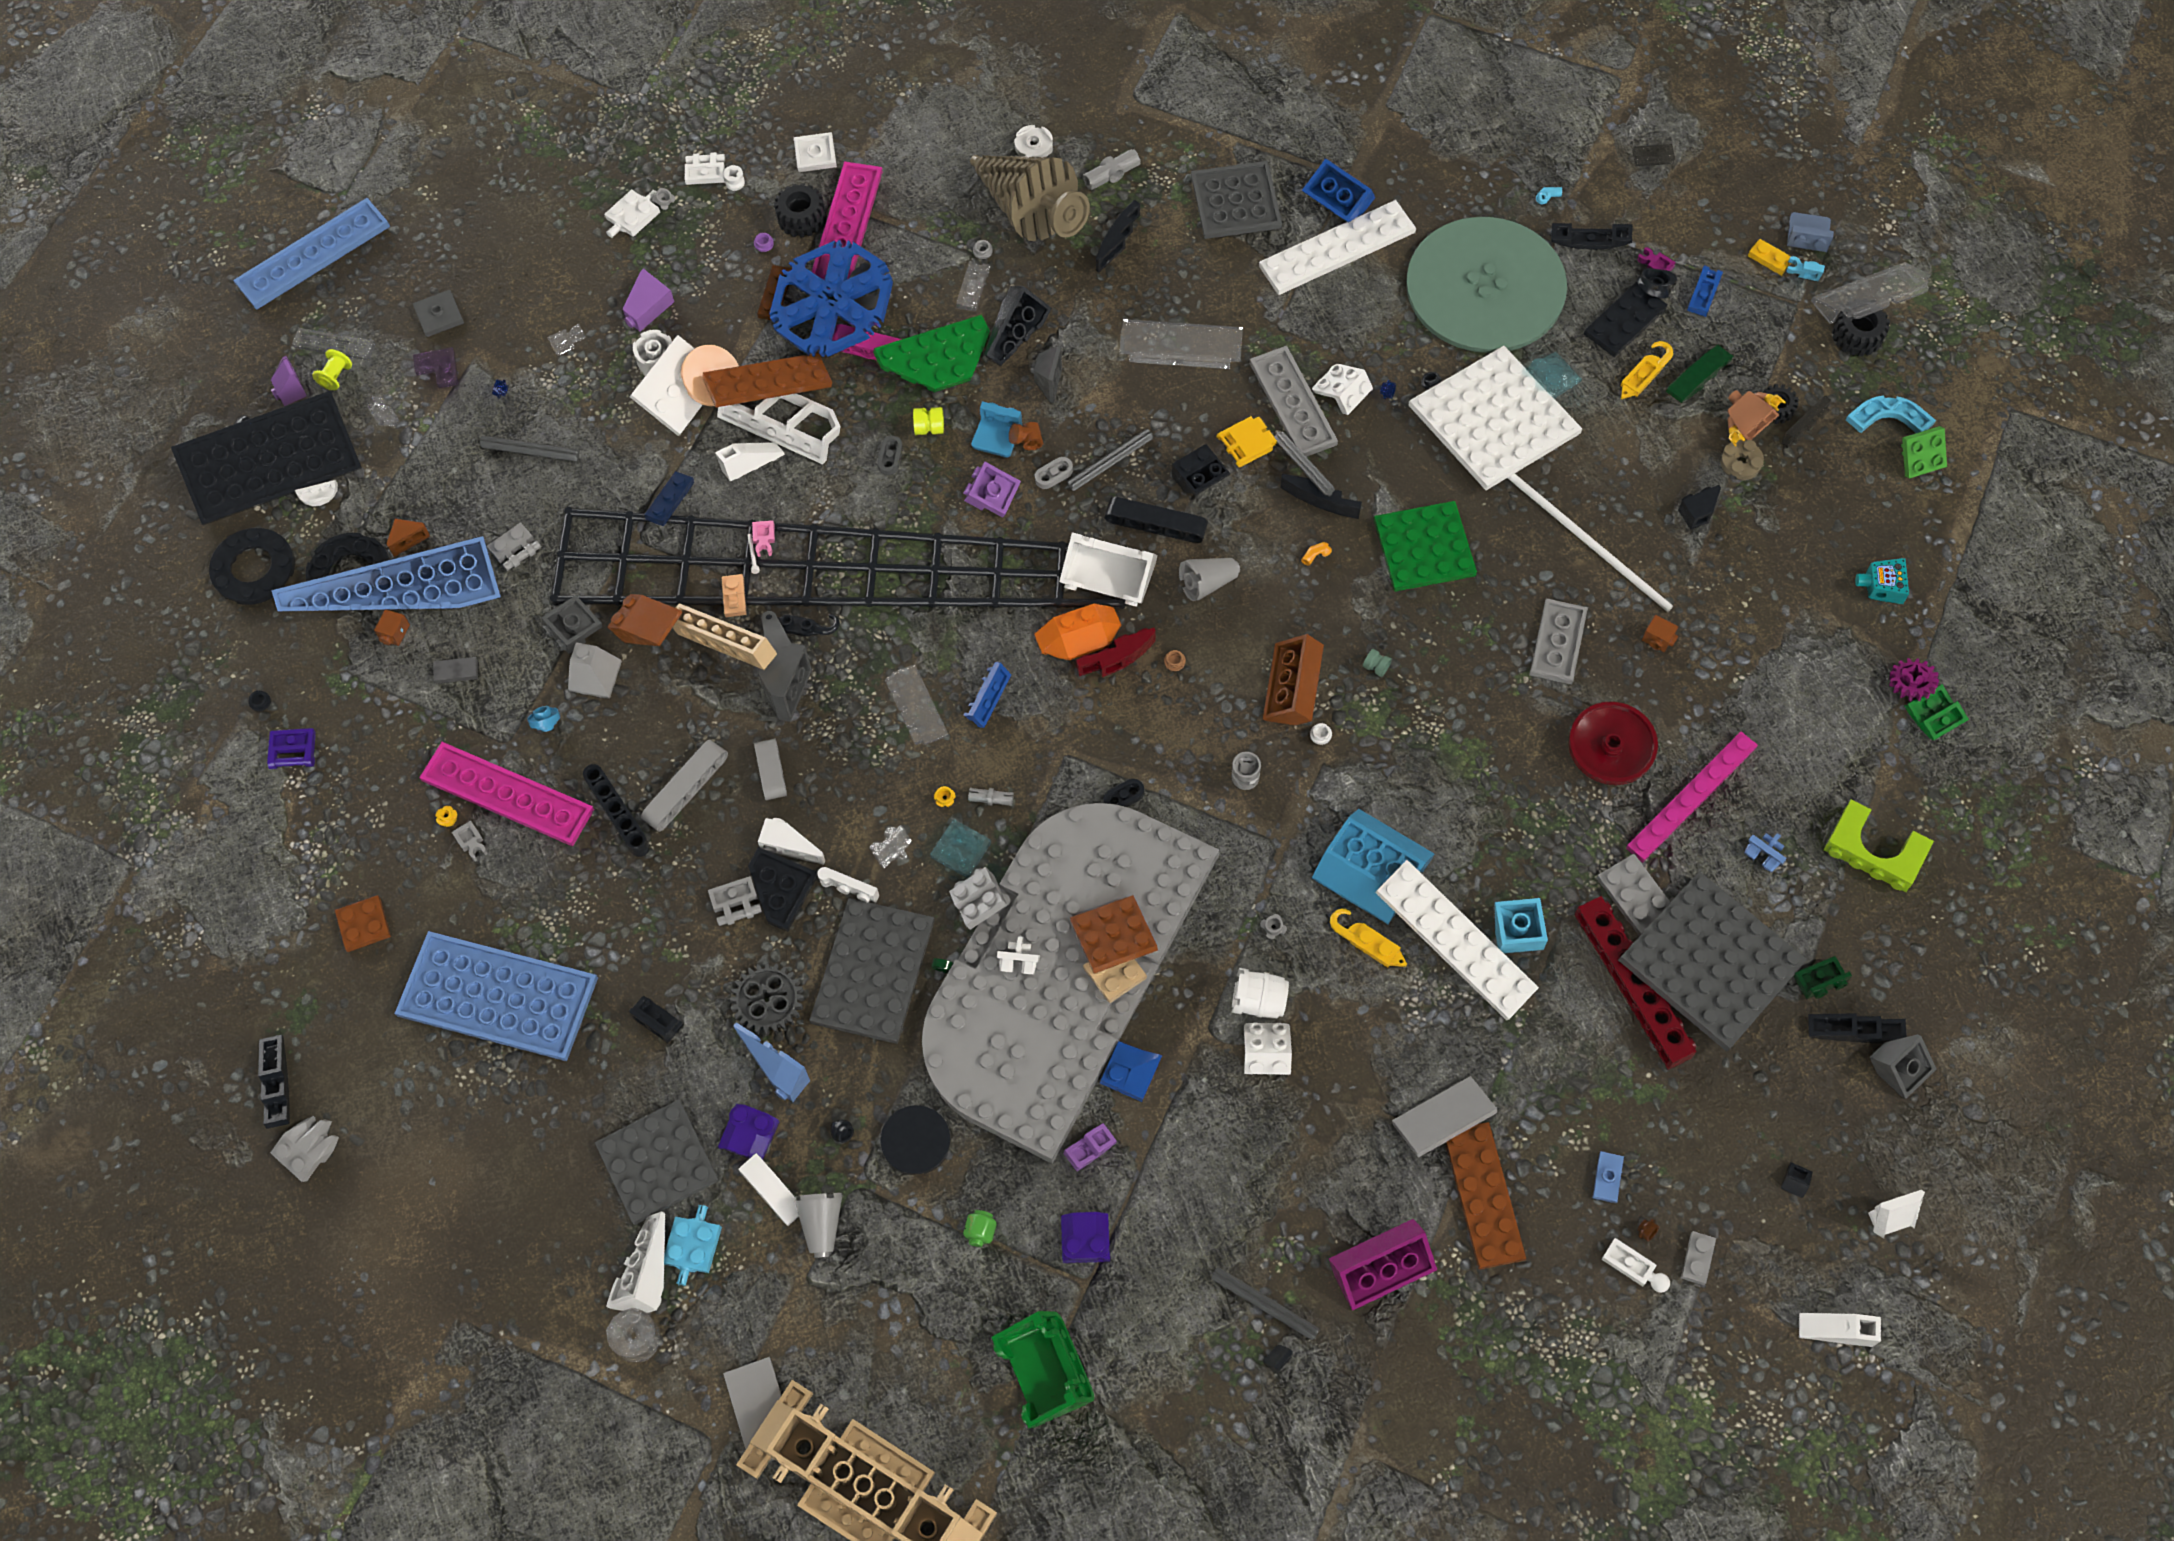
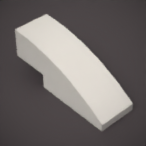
[739,1153,799,1226]

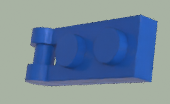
[1687,265,1723,317]

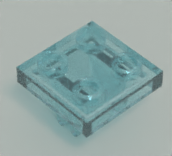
[930,819,991,878]

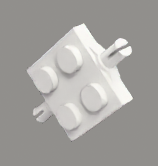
[604,189,660,238]

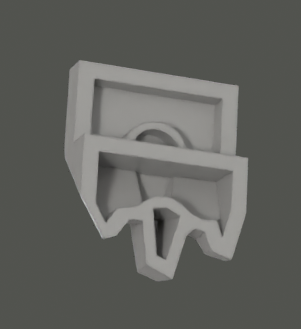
[270,1116,339,1182]

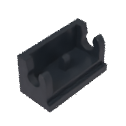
[629,996,683,1044]

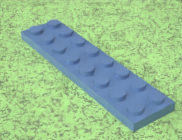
[234,198,390,310]

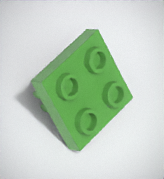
[1901,426,1947,479]

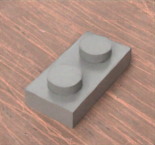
[1681,1231,1716,1285]

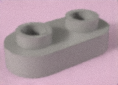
[1035,457,1073,489]

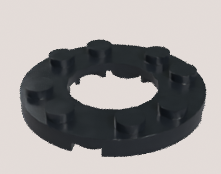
[209,528,295,605]
[306,533,390,582]

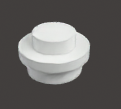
[1310,723,1332,745]

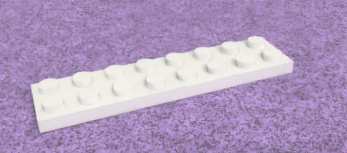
[1259,200,1416,295]
[1375,860,1539,1020]

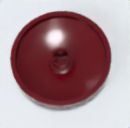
[1568,702,1658,785]

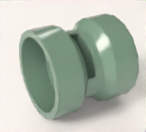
[1363,648,1392,677]

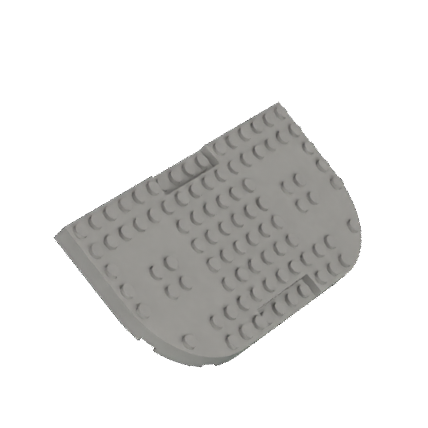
[922,803,1219,1164]

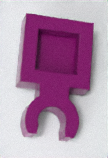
[1637,247,1676,271]

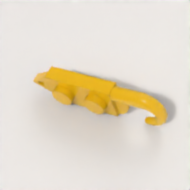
[1620,341,1673,399]
[1330,909,1407,968]

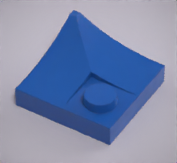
[1100,1041,1162,1102]

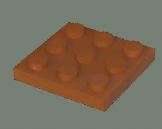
[1070,895,1158,974]

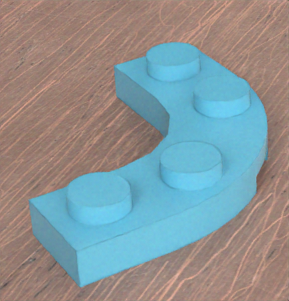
[1846,396,1936,433]

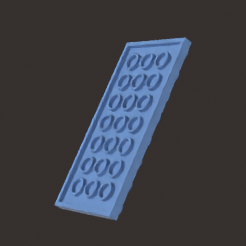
[394,931,598,1061]

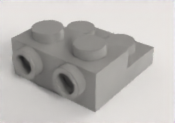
[949,867,1007,930]

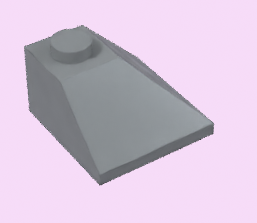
[568,642,622,699]

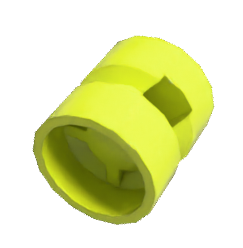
[913,407,944,435]

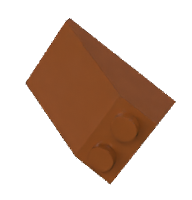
[607,594,683,646]

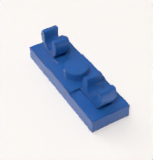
[964,662,1011,728]

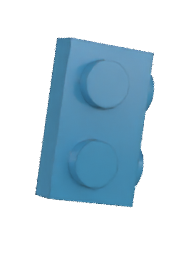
[971,401,1022,458]

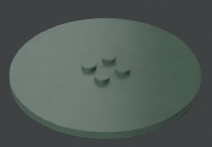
[1406,217,1567,353]

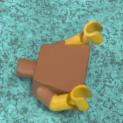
[1727,390,1785,447]

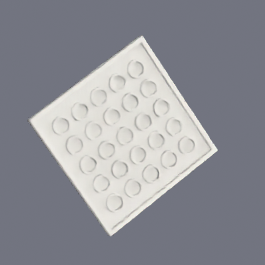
[1409,346,1582,490]

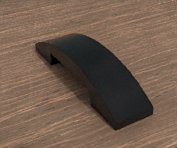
[1551,223,1633,250]

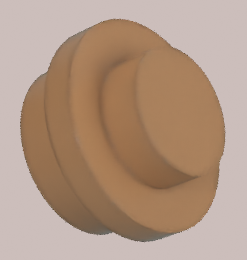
[1164,650,1186,671]

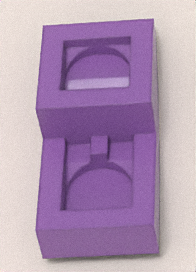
[1063,1123,1117,1171]

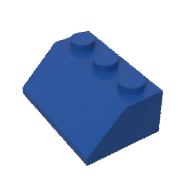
[1302,159,1376,223]

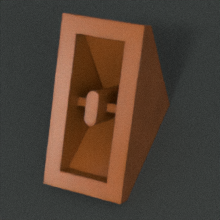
[386,519,430,557]

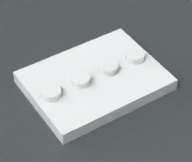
[630,335,702,436]

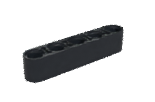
[1104,497,1208,543]
[583,764,650,857]

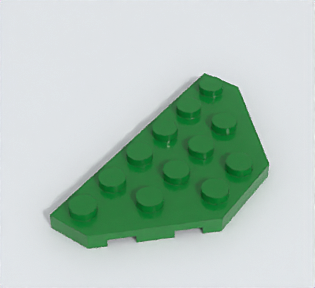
[873,315,990,393]

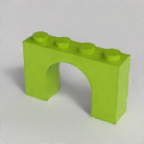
[1824,799,1934,892]

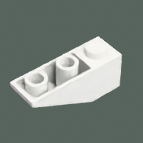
[715,442,785,481]
[1799,1313,1881,1347]

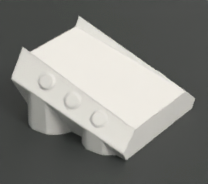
[1868,1190,1925,1239]

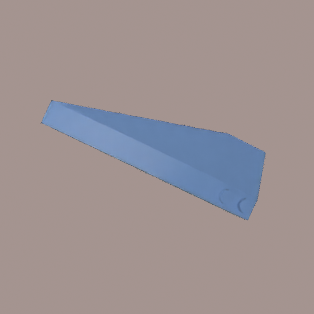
[271,536,501,611]

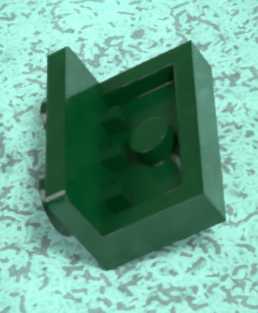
[1793,956,1852,999]

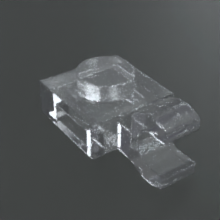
[547,325,586,356]
[367,395,399,426]

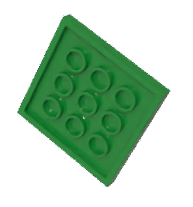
[1374,501,1477,592]

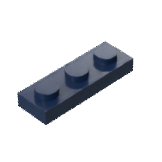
[644,471,694,526]

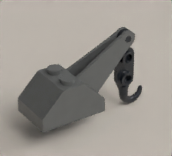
[757,611,840,722]

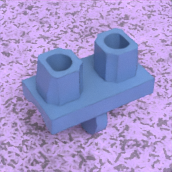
[1744,833,1787,873]

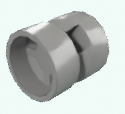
[1231,752,1261,790]

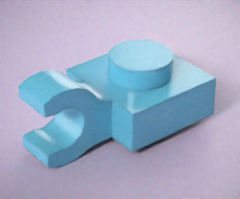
[1786,256,1825,281]

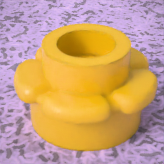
[934,786,955,807]
[435,806,457,827]

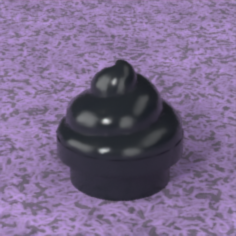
[830,1119,854,1143]

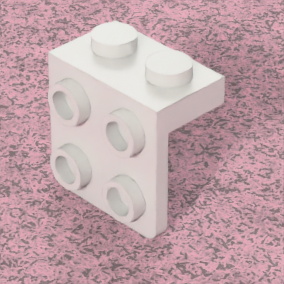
[1312,364,1373,415]
[1244,1023,1292,1074]

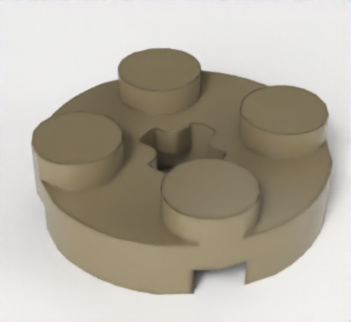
[1720,440,1764,480]

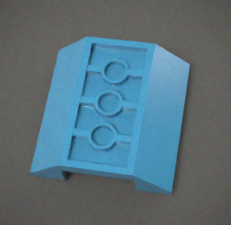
[1312,809,1435,924]

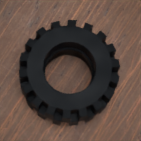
[774,183,826,238]
[1832,300,1890,357]

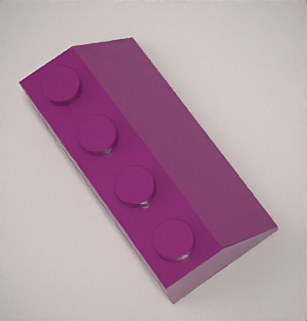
[1329,1219,1437,1311]

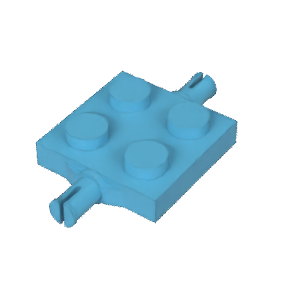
[664,1205,722,1286]

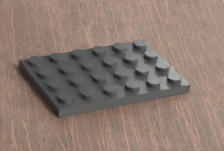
[810,898,935,1044]

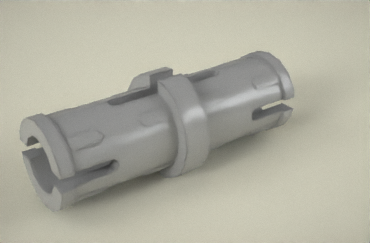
[968,788,1014,806]

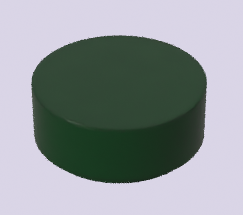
[931,958,953,973]

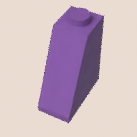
[623,269,674,332]

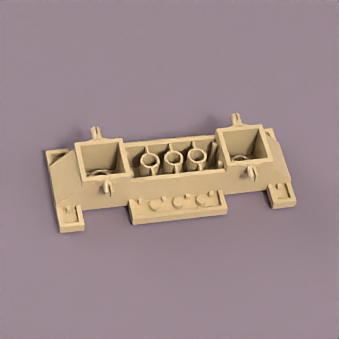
[736,1380,997,1541]

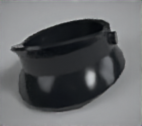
[1637,268,1677,299]

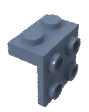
[1787,212,1834,252]

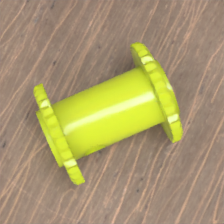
[312,349,352,390]

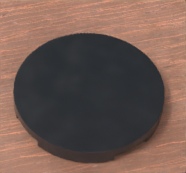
[880,1105,951,1175]

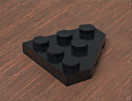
[748,847,818,932]

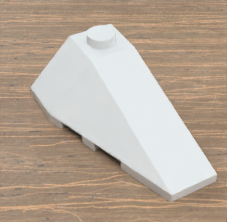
[606,1212,665,1314]

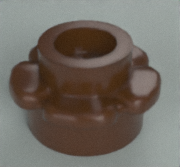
[1637,1219,1659,1241]

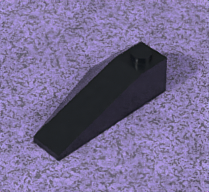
[984,286,1052,366]

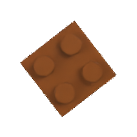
[335,895,391,952]

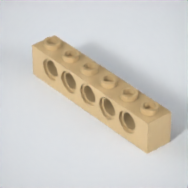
[672,603,777,670]

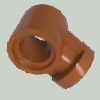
[1009,422,1043,450]

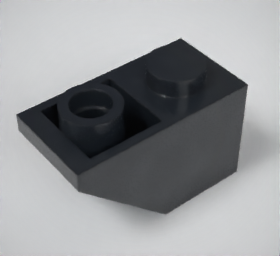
[1678,485,1721,530]

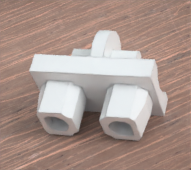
[997,936,1040,974]

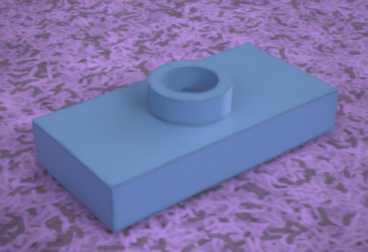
[1592,1151,1624,1203]

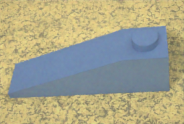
[734,1022,810,1102]

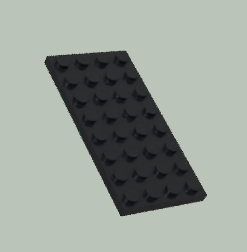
[171,391,362,525]

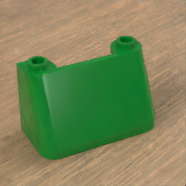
[991,1311,1094,1428]

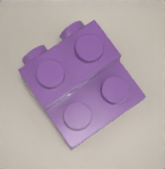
[963,462,1021,518]

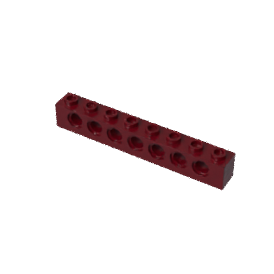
[1574,896,1697,1070]

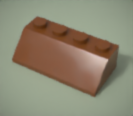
[1263,634,1324,726]

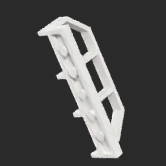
[717,394,840,464]

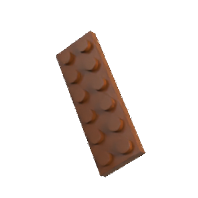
[702,353,832,408]
[1445,1122,1526,1270]

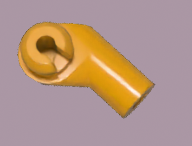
[1301,542,1332,566]

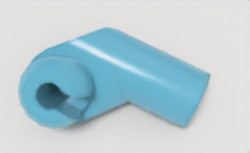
[1536,187,1562,204]

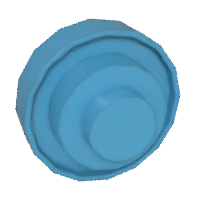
[527,706,560,732]

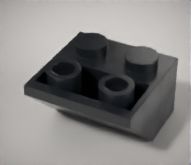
[1172,444,1230,495]

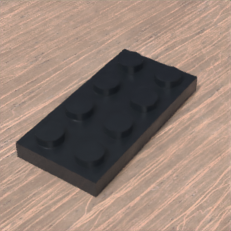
[1584,282,1668,358]

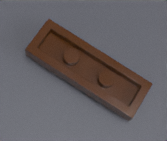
[757,265,792,320]

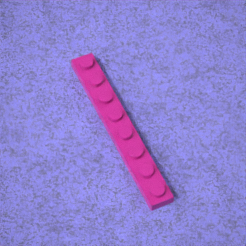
[1626,732,1758,863]

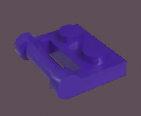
[267,728,316,769]

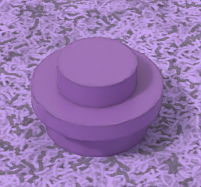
[754,233,774,252]

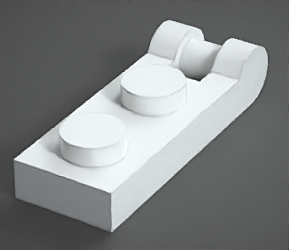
[817,867,879,903]

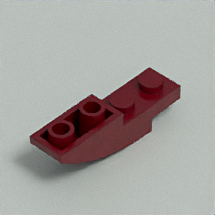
[1076,627,1156,677]

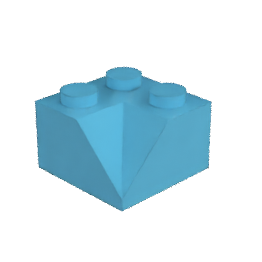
[1495,898,1548,953]

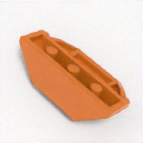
[1034,604,1121,661]

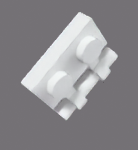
[685,152,725,185]

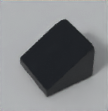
[1781,1162,1813,1198]
[1263,1344,1293,1374]

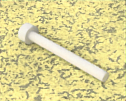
[748,534,760,574]

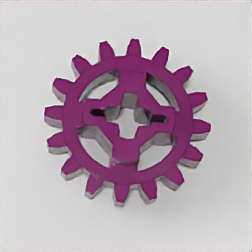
[1889,658,1939,701]

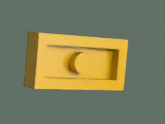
[1748,239,1792,276]

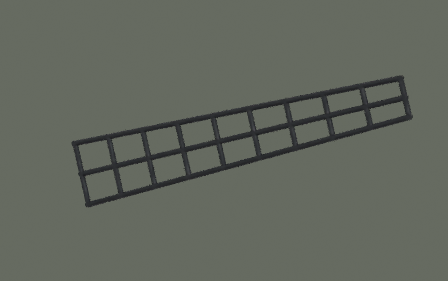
[550,507,1127,609]

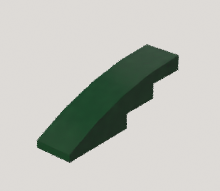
[1666,345,1734,403]

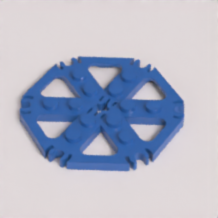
[770,240,893,357]

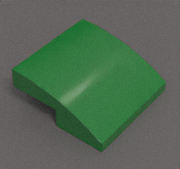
[1904,684,1969,741]

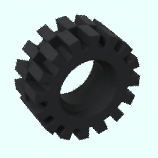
[1763,384,1799,424]

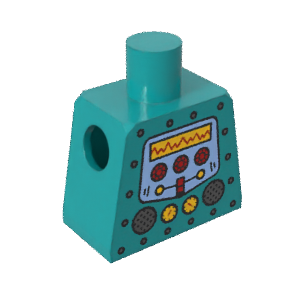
[1855,558,1909,604]

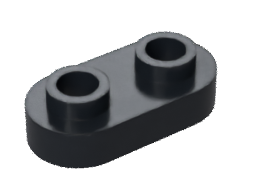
[1103,779,1144,807]

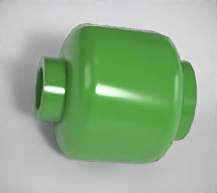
[963,1210,997,1247]

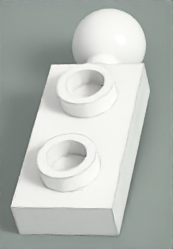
[1601,1238,1670,1293]

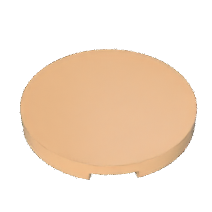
[681,345,739,406]

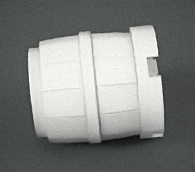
[1232,968,1289,1019]

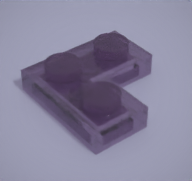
[413,347,459,388]

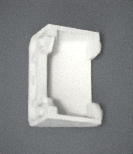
[1059,533,1157,607]

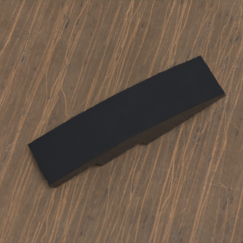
[1096,200,1140,272]
[1280,474,1362,519]
[1808,1013,1907,1043]
[258,1035,290,1129]

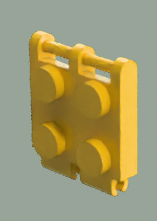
[1216,416,1277,468]

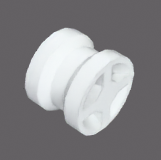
[723,165,745,191]

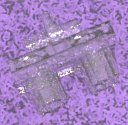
[870,826,912,868]

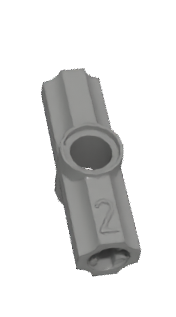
[1083,149,1141,190]

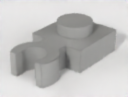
[452,821,488,862]

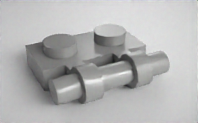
[487,522,541,571]
[708,876,762,926]

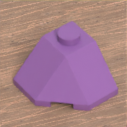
[271,356,307,406]

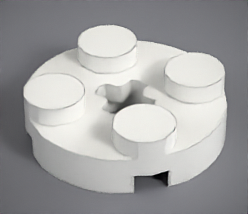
[1014,125,1053,158]

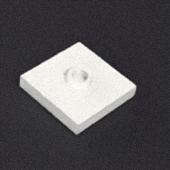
[794,132,837,172]

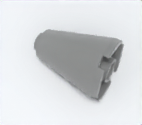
[1179,558,1240,601]
[795,1193,842,1258]

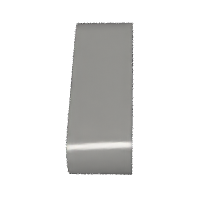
[754,738,787,801]

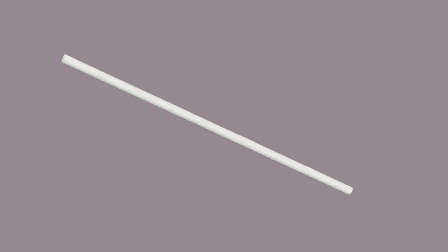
[1508,473,1673,612]

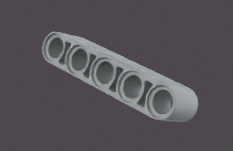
[641,740,728,832]

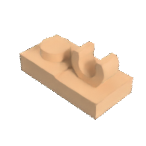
[722,574,747,617]

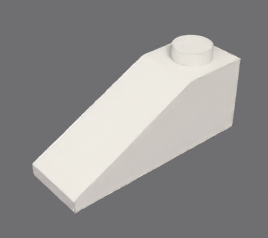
[758,818,825,865]

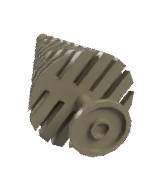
[970,155,1090,241]

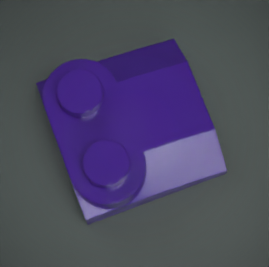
[718,1104,780,1160]
[1061,1212,1110,1263]

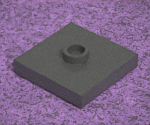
[413,290,464,337]

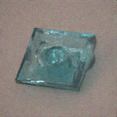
[1526,352,1582,399]

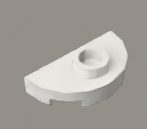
[295,480,338,506]

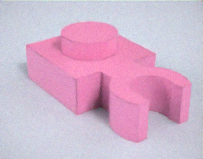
[752,521,775,557]

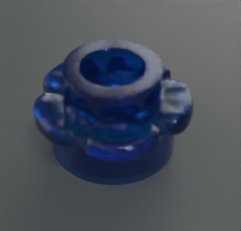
[492,379,509,399]
[1380,380,1396,399]

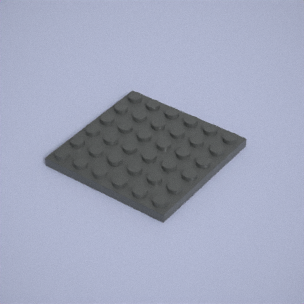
[1618,871,1807,1052]

